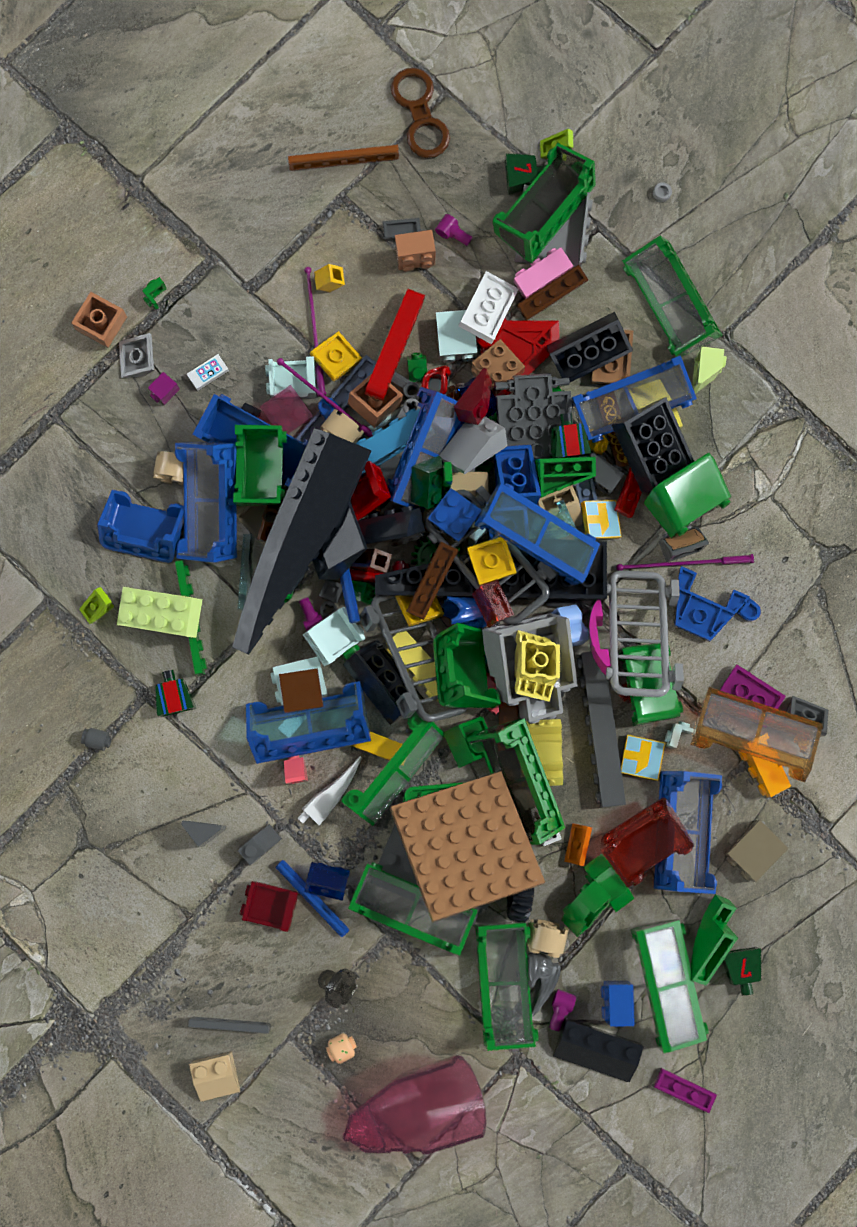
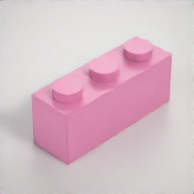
[513,247,573,299]

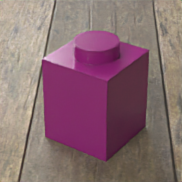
[148,372,180,405]

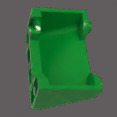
[233,425,287,506]
[644,453,732,539]
[433,623,501,708]
[618,643,683,727]

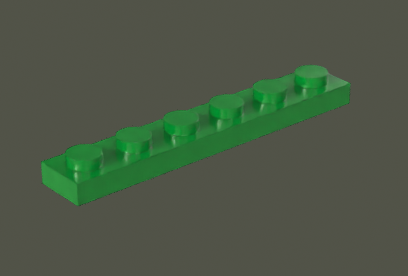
[175,560,207,676]

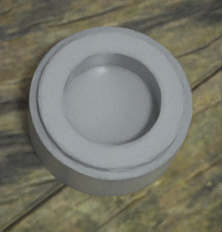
[653,182,672,202]

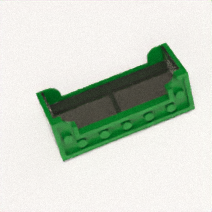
[492,143,596,263]
[467,718,565,845]

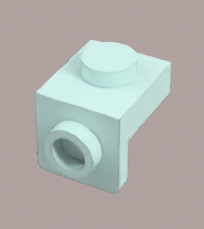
[665,721,694,749]

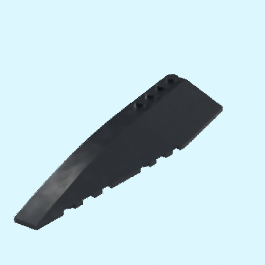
[232,428,371,655]
[375,540,607,601]

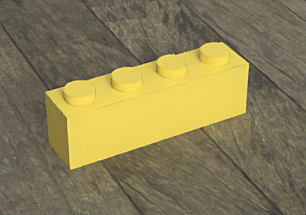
[386,631,439,702]

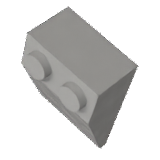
[439,417,507,474]

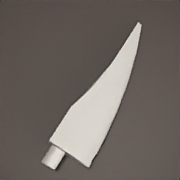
[297,756,362,825]

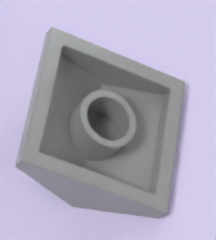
[119,333,154,378]

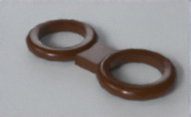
[391,68,450,158]

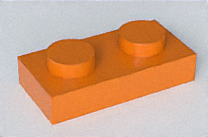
[564,823,592,866]

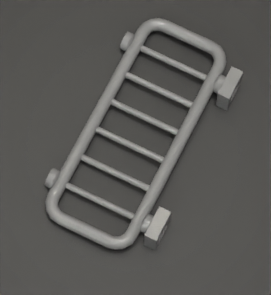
[606,570,684,697]

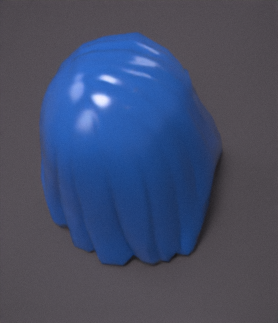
[443,596,490,628]

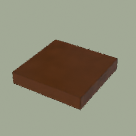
[279,668,324,713]

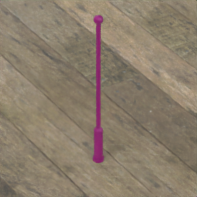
[304,267,327,397]
[277,358,373,438]
[616,554,754,571]

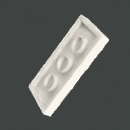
[458,271,518,344]

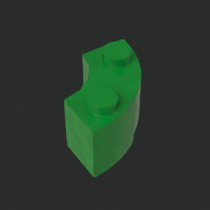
[583,853,635,912]
[561,880,611,937]

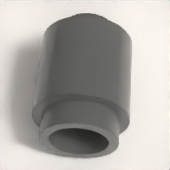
[81,728,112,751]

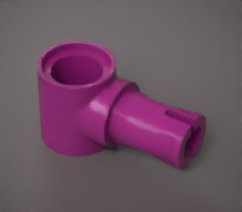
[435,214,473,247]
[298,597,323,631]
[549,989,576,1032]

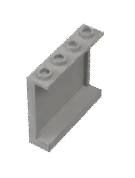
[515,185,593,268]

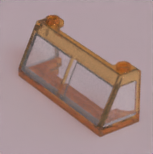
[690,687,823,783]

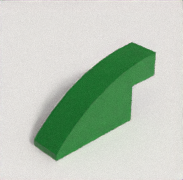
[691,894,738,986]

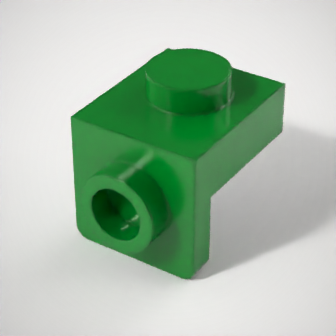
[142,277,167,310]
[407,352,427,382]

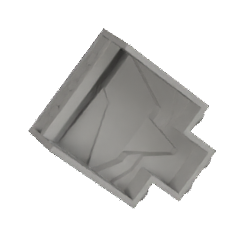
[482,613,577,724]

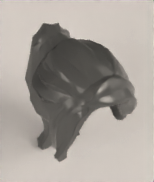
[516,952,561,1017]

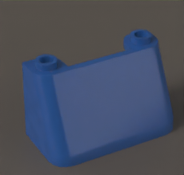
[97,490,184,563]

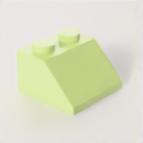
[692,347,727,394]

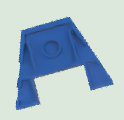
[674,566,750,642]

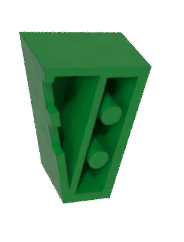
[534,457,596,498]

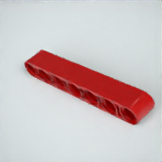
[365,289,425,401]

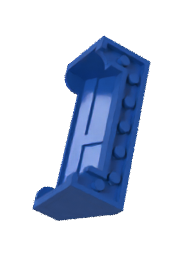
[192,394,308,487]

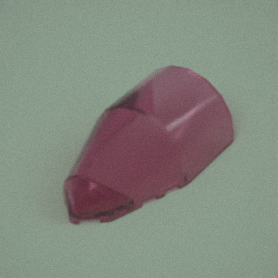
[343,1055,487,1154]

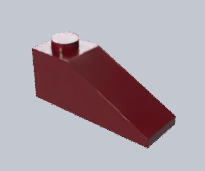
[453,368,492,425]

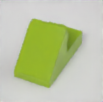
[540,129,573,159]
[79,587,114,624]

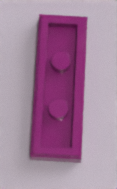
[653,1068,717,1113]

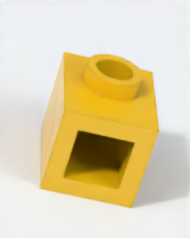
[314,264,345,292]

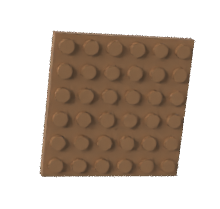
[390,772,545,922]

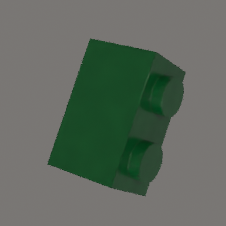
[411,456,443,509]

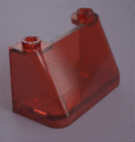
[600,798,694,888]

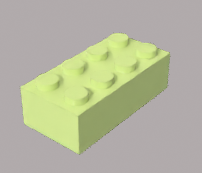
[117,587,203,638]

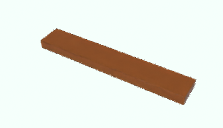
[288,145,399,171]

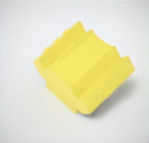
[514,630,560,702]
[521,719,563,787]

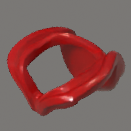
[421,365,451,395]

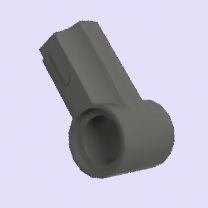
[391,372,421,401]

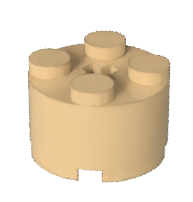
[320,409,364,444]
[153,451,188,486]
[526,919,569,958]

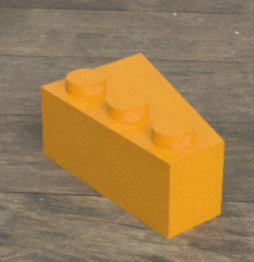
[738,733,791,798]

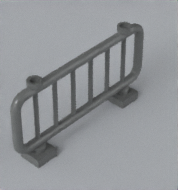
[425,485,556,625]
[360,595,467,722]

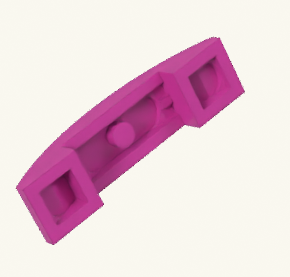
[589,600,611,675]

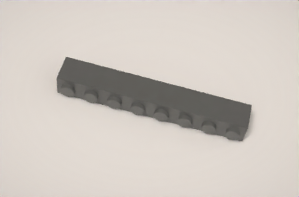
[577,651,626,808]

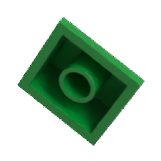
[443,716,498,768]

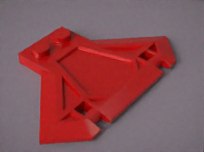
[476,318,560,398]

